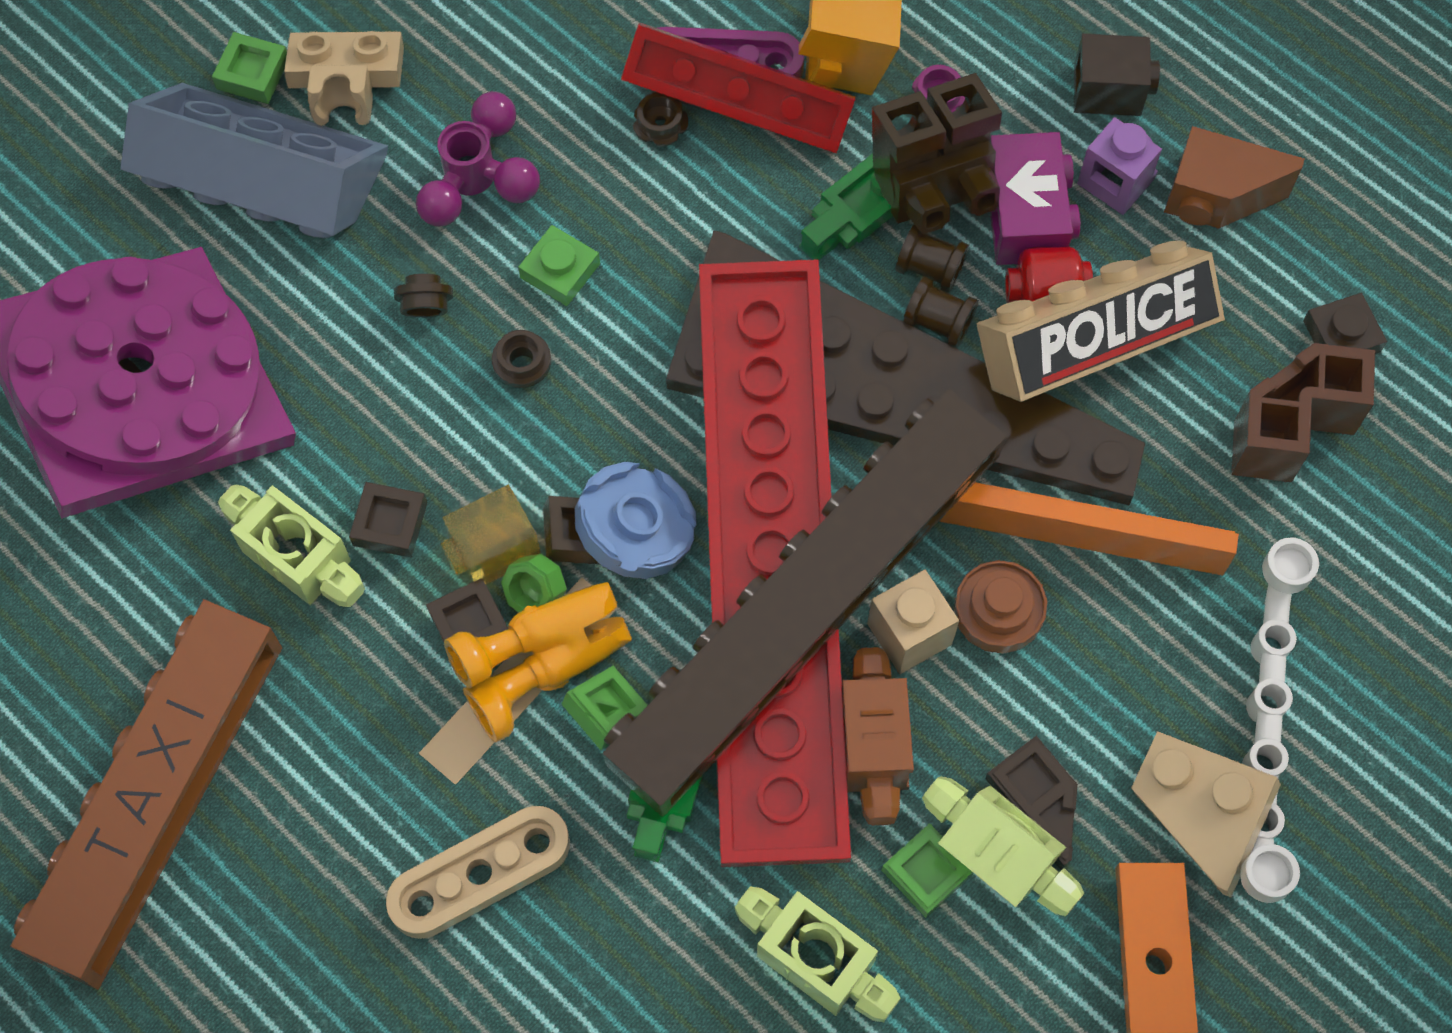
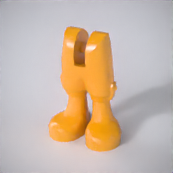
[444,582,632,742]

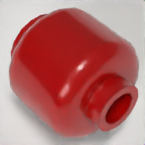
[1005,247,1093,303]

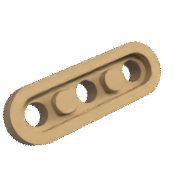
[386,806,570,939]

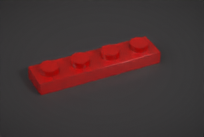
[621,23,855,154]

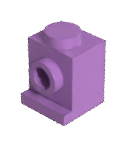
[1077,117,1162,215]

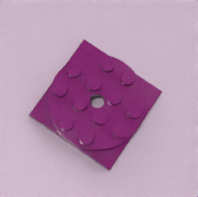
[0,247,296,519]

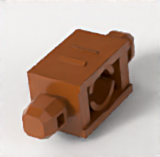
[842,647,914,826]

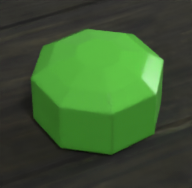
[501,553,567,613]

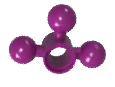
[416,91,540,227]

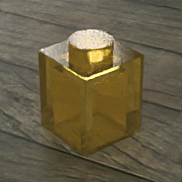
[440,484,541,585]

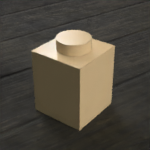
[867,569,959,674]

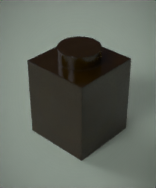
[1074,33,1160,116]

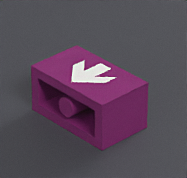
[989,132,1080,265]

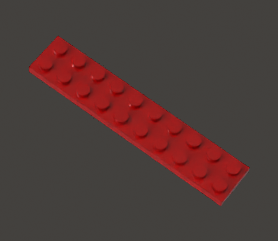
[699,260,851,867]

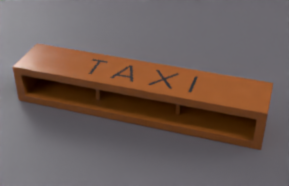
[11,599,282,990]

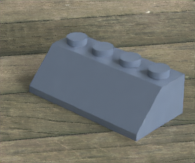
[120,83,388,238]

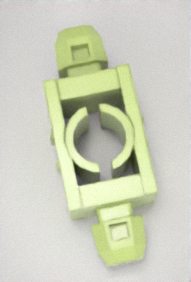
[218,485,365,607]
[922,776,1084,916]
[735,886,900,1022]

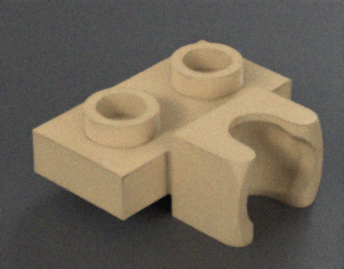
[284,31,404,126]

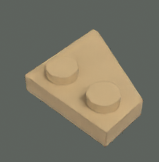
[1132,731,1281,897]

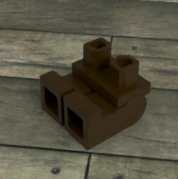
[872,73,1002,234]

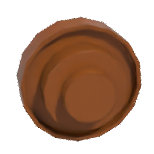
[954,560,1047,654]

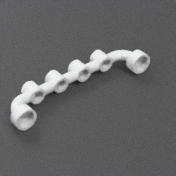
[1240,538,1319,903]

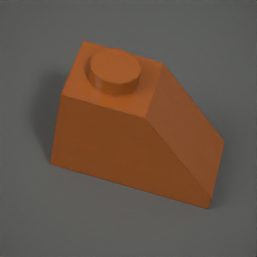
[1164,126,1305,228]

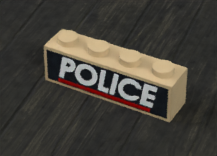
[976,241,1225,402]

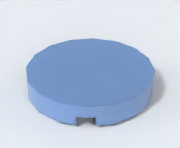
[575,462,696,579]

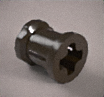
[895,224,970,293]
[903,277,979,348]

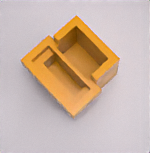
[798,0,902,95]

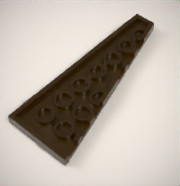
[666,230,1145,506]

